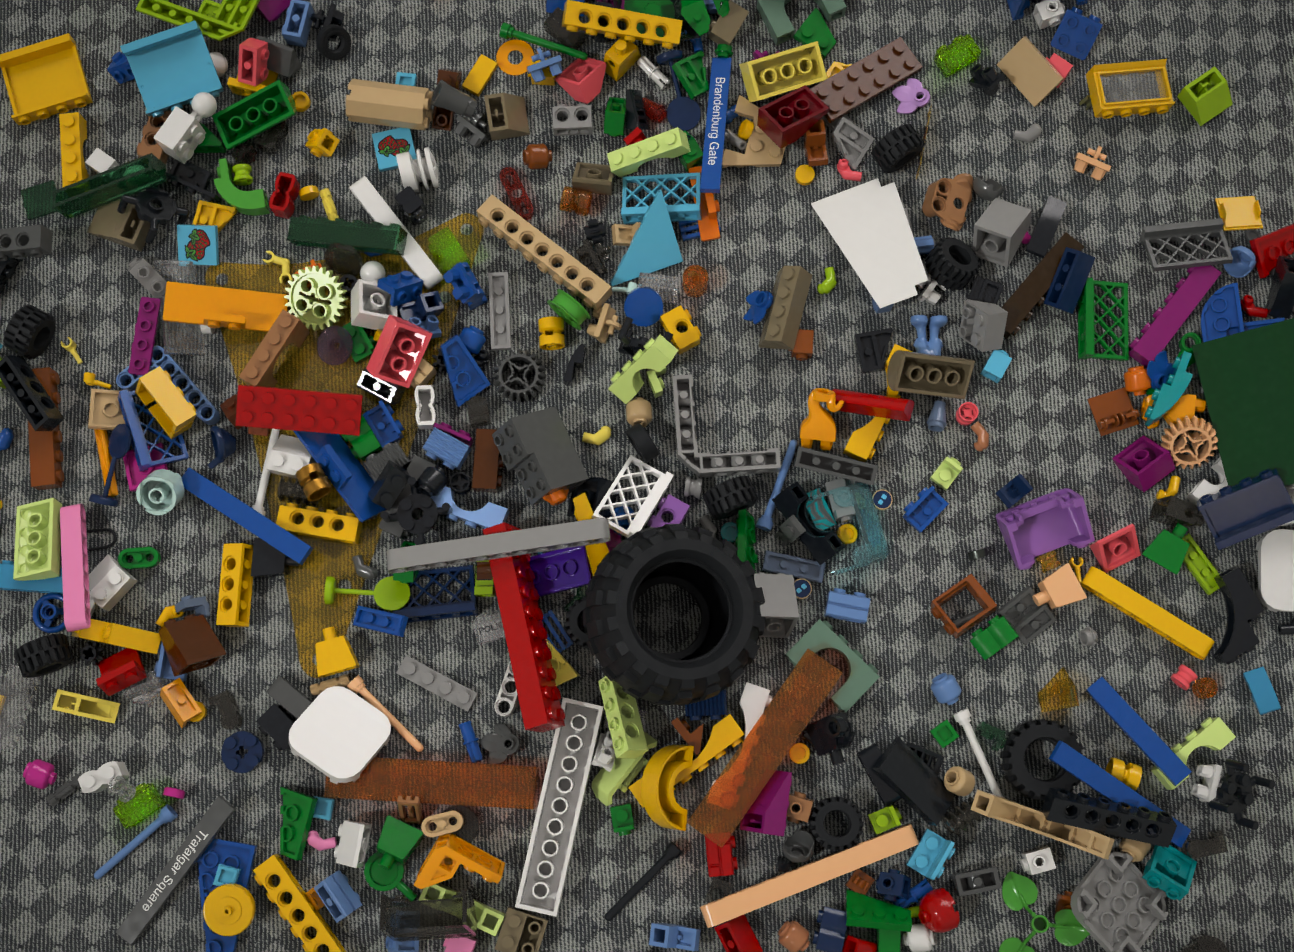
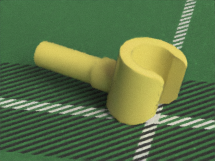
[61,337,83,364]

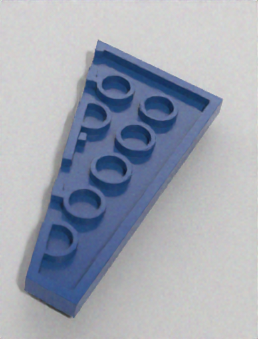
[197,838,257,952]

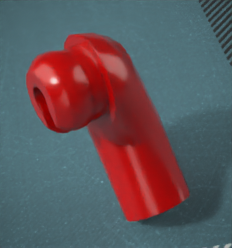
[1240,295,1268,318]

